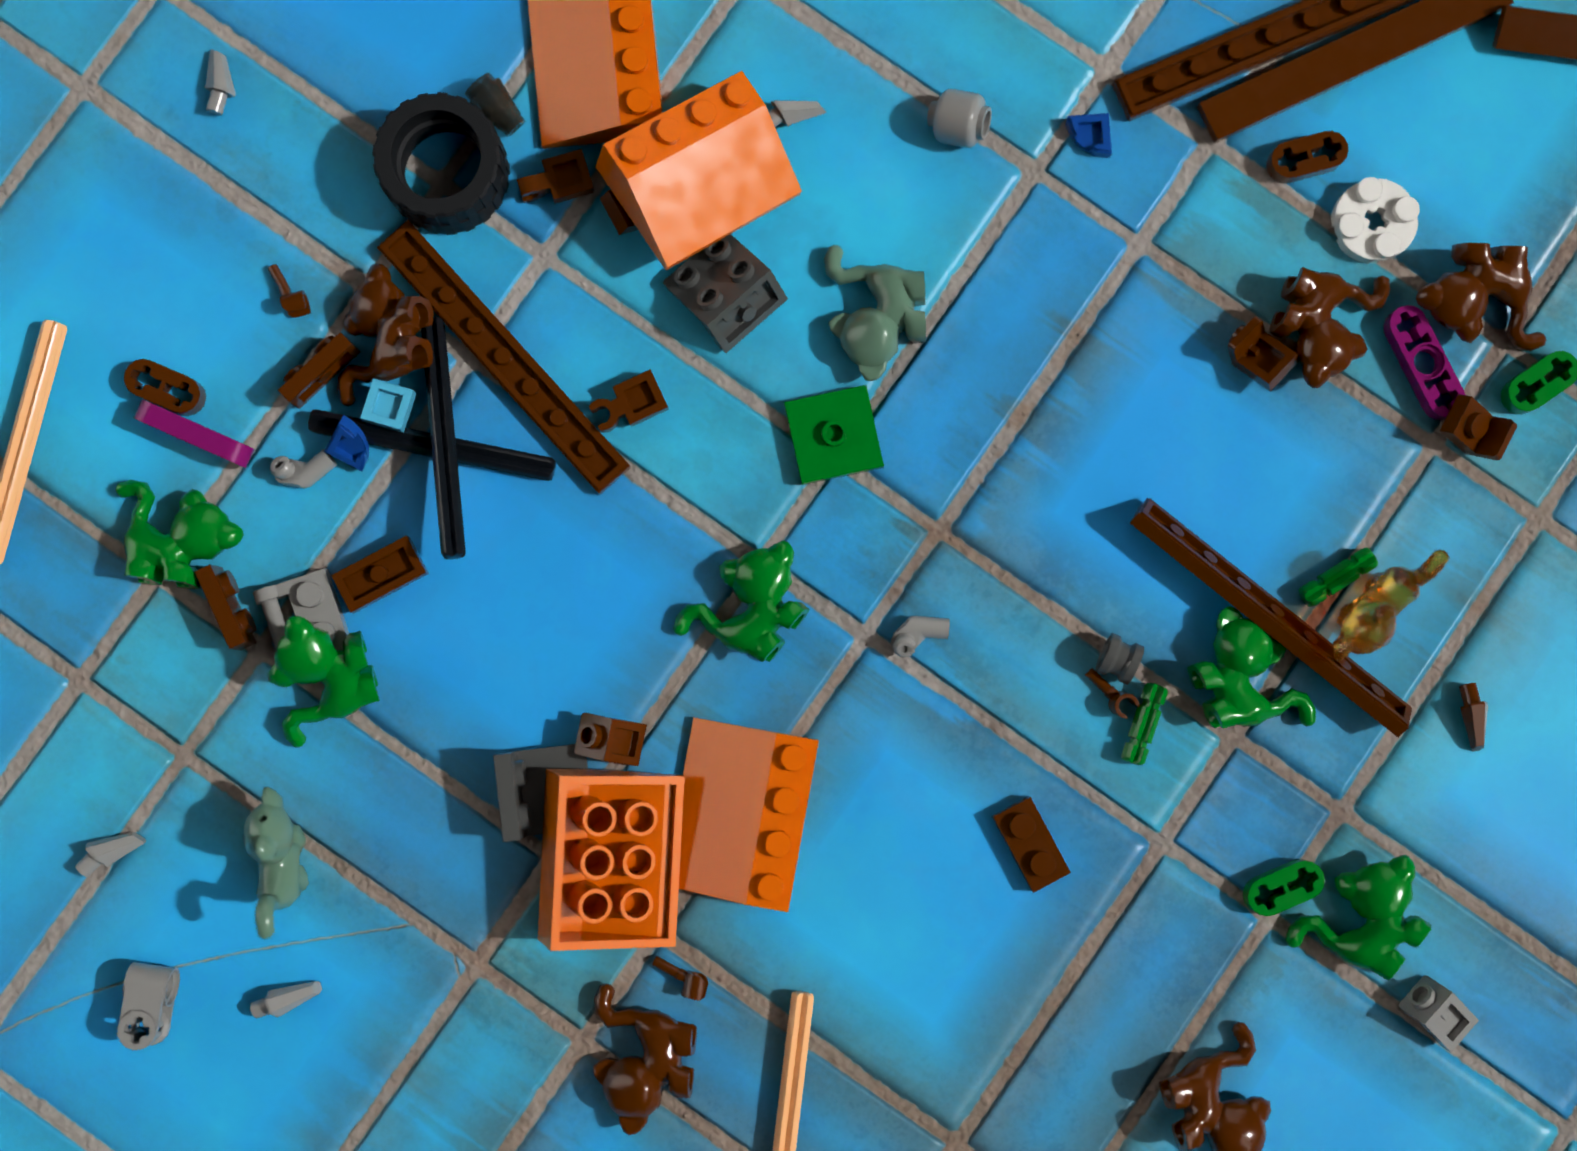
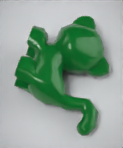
[115,480,244,589]
[673,540,810,662]
[1187,606,1316,729]
[268,616,380,747]
[1285,855,1431,980]

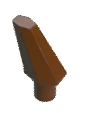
[1459,683,1488,752]

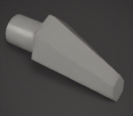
[205,49,236,115]
[768,100,826,127]
[75,832,146,877]
[250,981,323,1019]

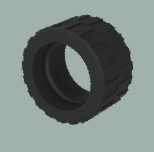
[372,92,510,235]

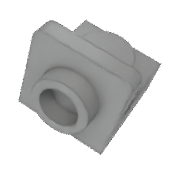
[1399,975,1479,1052]

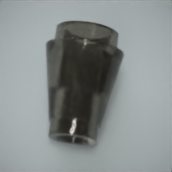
[465,72,526,137]

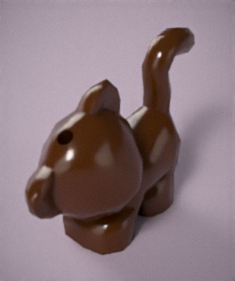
[1416,243,1546,351]
[337,264,434,406]
[1269,267,1390,388]
[593,983,697,1135]
[1159,1022,1271,1151]

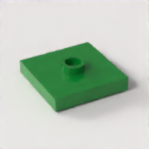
[784,385,884,485]

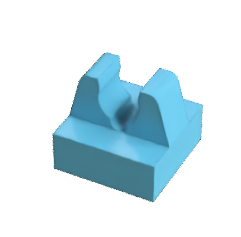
[360,378,416,433]

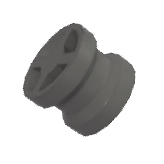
[1095,633,1144,685]

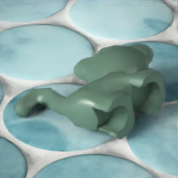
[824,245,926,381]
[243,787,309,939]

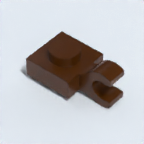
[517,149,595,204]

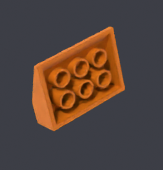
[528,0,663,149]
[595,71,802,270]
[679,717,819,912]
[538,769,685,951]

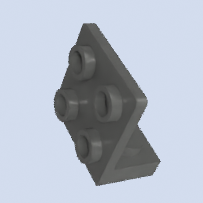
[663,234,788,353]
[493,744,588,842]

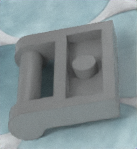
[253,568,349,650]

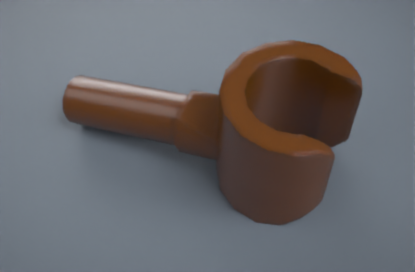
[268,264,311,318]
[1085,668,1139,719]
[652,956,708,1001]

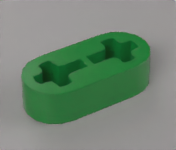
[1501,351,1577,414]
[1243,859,1325,916]

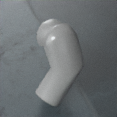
[270,449,337,489]

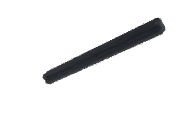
[421,317,466,560]
[308,409,556,481]

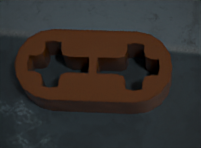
[1266,131,1349,183]
[124,359,206,416]

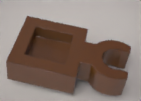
[589,369,669,433]

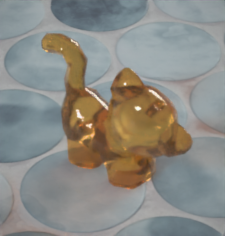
[1333,550,1450,662]

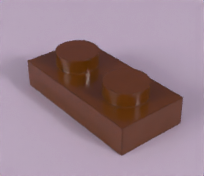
[278,332,361,409]
[331,535,429,613]
[195,564,257,650]
[992,796,1071,893]

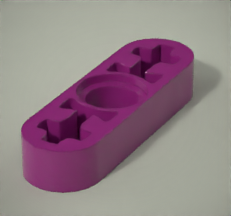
[1383,305,1465,420]
[134,399,255,468]

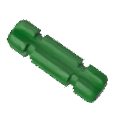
[1298,548,1378,607]
[1121,683,1168,765]

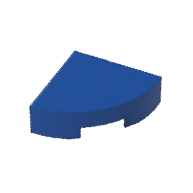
[1065,113,1112,158]
[324,415,369,472]

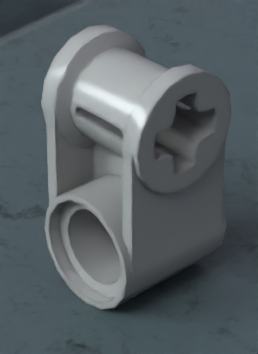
[117,962,180,1050]

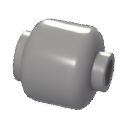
[927,89,992,148]

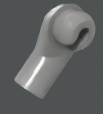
[891,616,950,658]

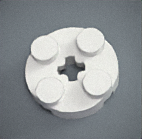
[1331,177,1420,264]

